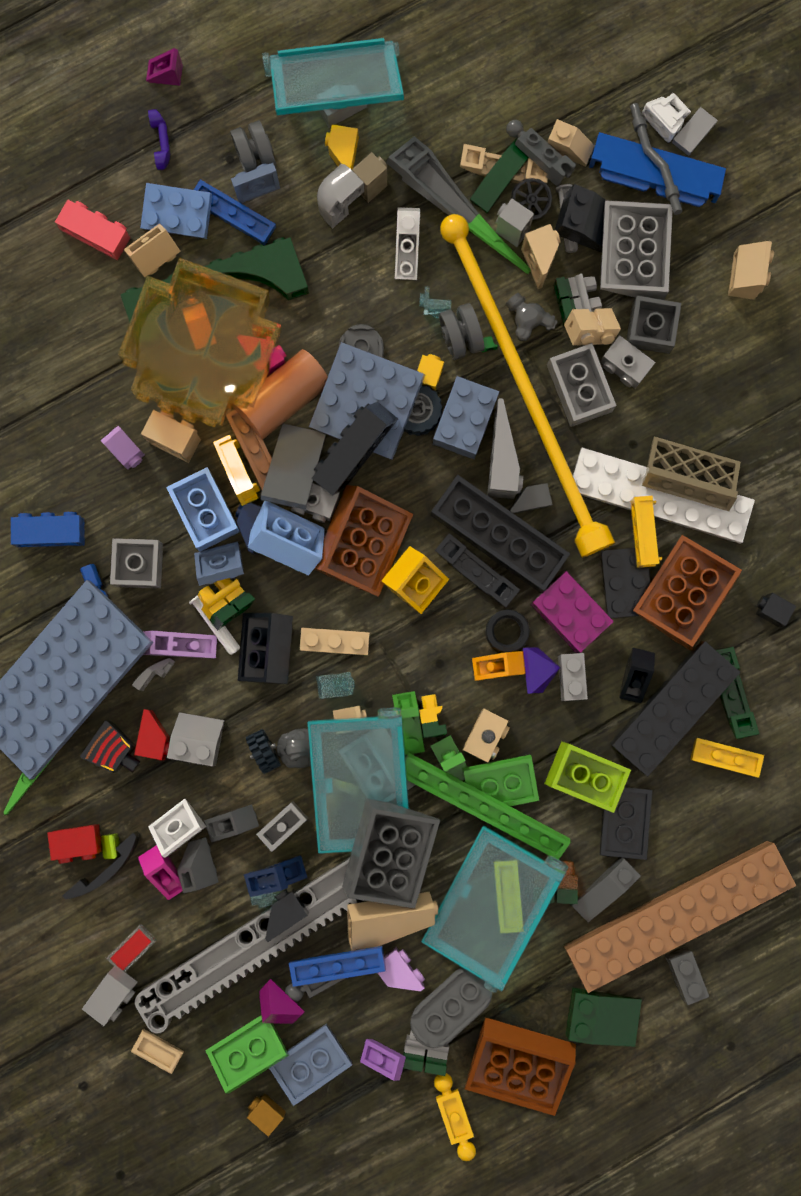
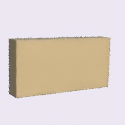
[131,1029,184,1074]

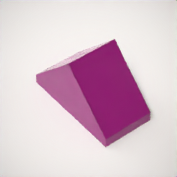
[146,48,183,86]
[259,979,305,1024]

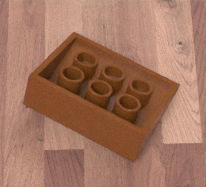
[314,485,413,597]
[633,535,742,651]
[465,1017,576,1116]

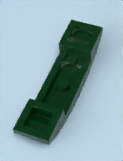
[470,137,529,213]
[716,647,759,740]

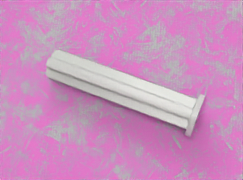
[189,595,240,655]

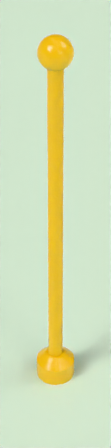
[440,214,615,558]

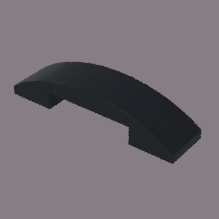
[435,533,520,608]
[63,831,141,899]

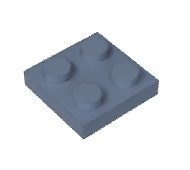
[231,163,280,203]
[194,542,244,586]

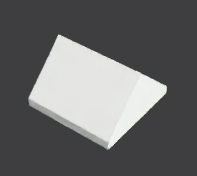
[148,799,206,858]

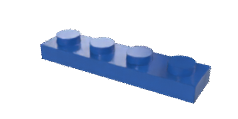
[194,180,276,245]
[289,946,386,987]

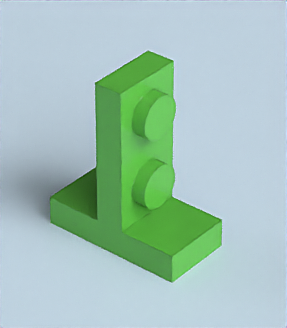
[392,691,425,755]
[431,735,467,781]

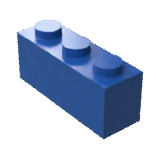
[11,512,85,547]

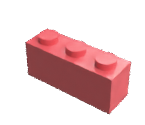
[55,200,130,261]

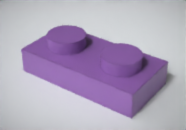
[360,1039,406,1081]

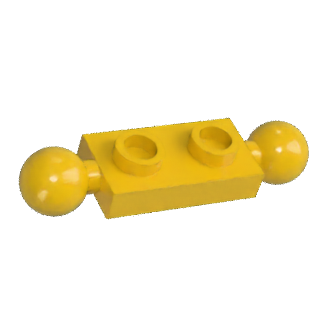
[434,1073,476,1161]

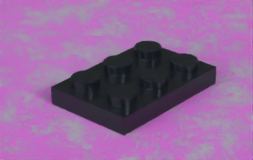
[600,548,650,619]
[599,787,652,860]

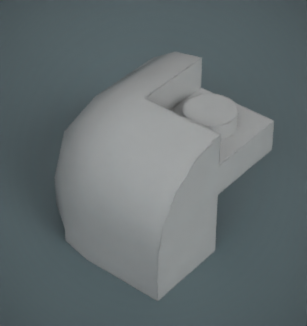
[317,164,364,229]

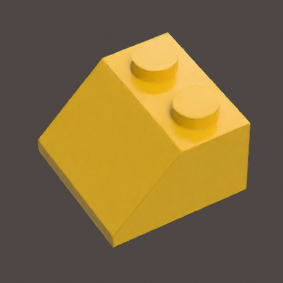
[382,546,449,614]

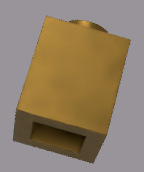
[247,1093,286,1137]

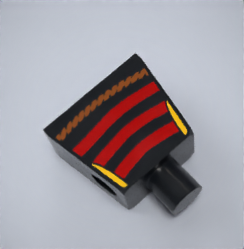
[80,720,140,773]

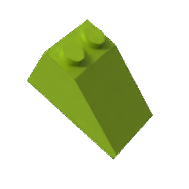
[544,741,631,813]

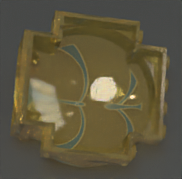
[118,258,282,427]

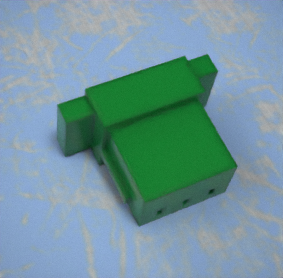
[482,336,498,352]

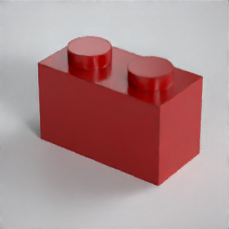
[48,824,102,864]

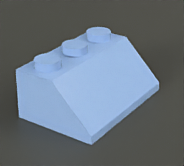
[248,501,325,575]

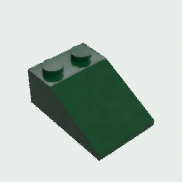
[566,987,642,1047]

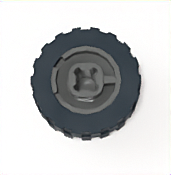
[404,384,442,436]

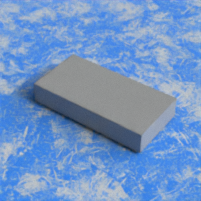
[672,107,718,156]

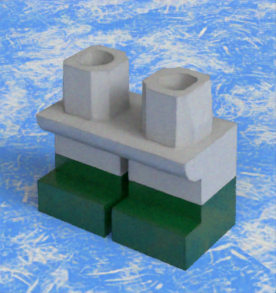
[553,274,602,325]
[403,1030,449,1076]

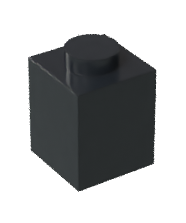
[756,593,797,628]

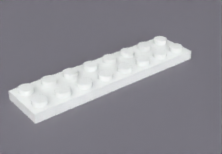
[573,448,755,544]

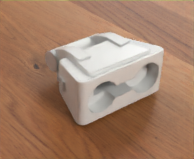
[642,93,691,143]

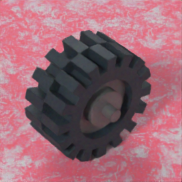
[246,729,281,774]

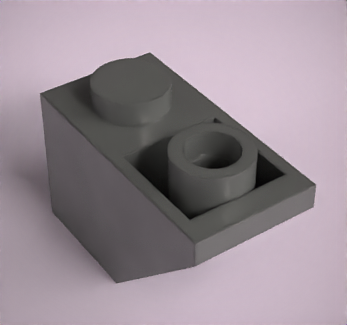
[177,837,219,893]

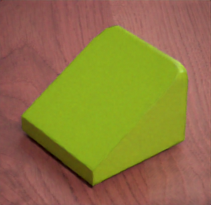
[101,833,121,859]

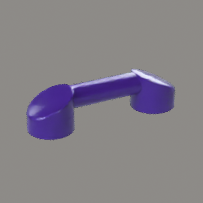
[148,109,171,170]

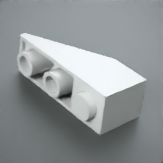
[395,207,420,280]

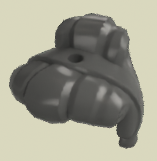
[277,728,311,768]

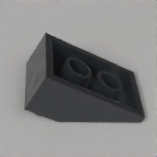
[555,184,607,253]

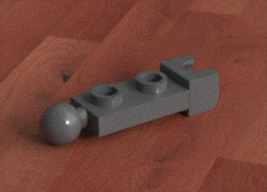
[506,120,576,186]

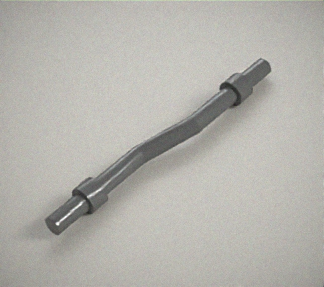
[630,103,682,215]

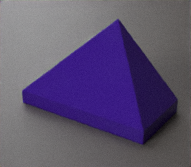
[523,647,560,694]

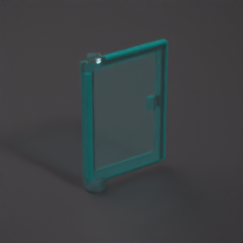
[262,38,404,115]
[308,708,409,853]
[421,826,569,993]

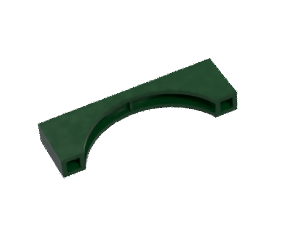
[120,237,309,350]

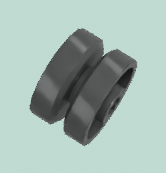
[230,120,277,172]
[438,303,485,360]

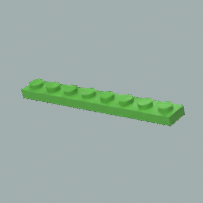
[405,753,570,860]

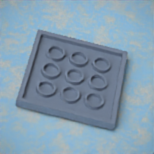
[309,342,425,460]

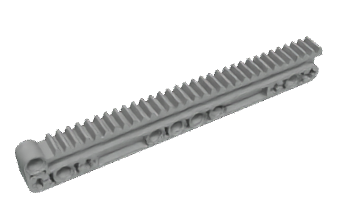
[135,857,364,1033]

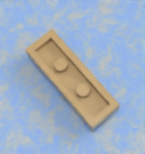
[300,628,370,656]

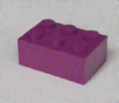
[530,571,614,654]

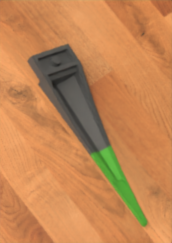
[386,136,531,274]

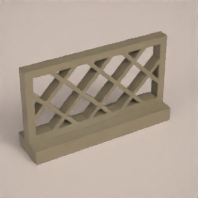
[642,436,741,511]

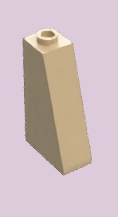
[347,892,438,951]

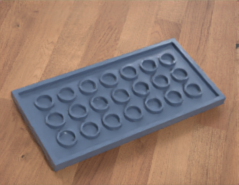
[0,580,154,780]

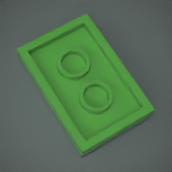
[463,755,539,806]
[205,1015,289,1094]

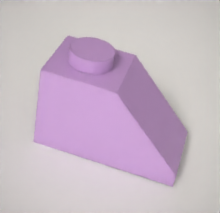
[101,426,144,469]

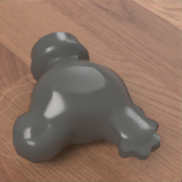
[506,293,557,341]

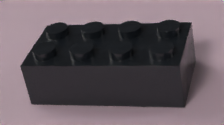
[312,401,398,496]

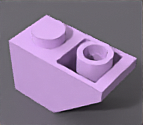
[378,947,425,991]

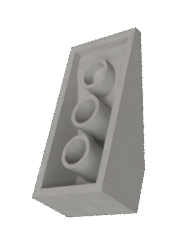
[487,398,523,499]

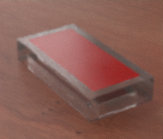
[106,924,157,972]

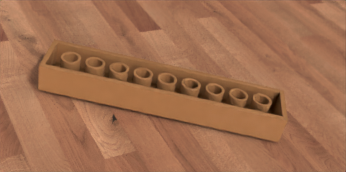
[563,841,796,993]

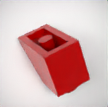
[134,709,170,760]

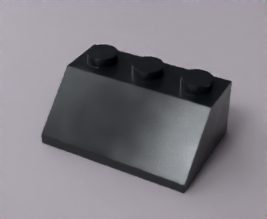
[237,613,293,684]

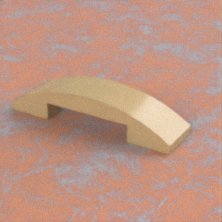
[460,144,548,185]

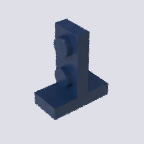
[243,855,307,897]

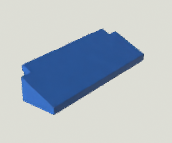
[589,132,726,207]

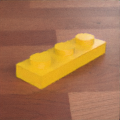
[690,738,764,778]

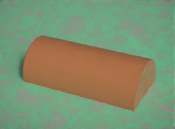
[233,349,328,439]

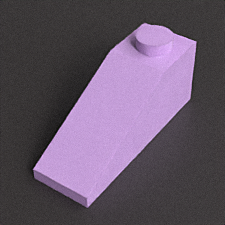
[143,631,217,658]

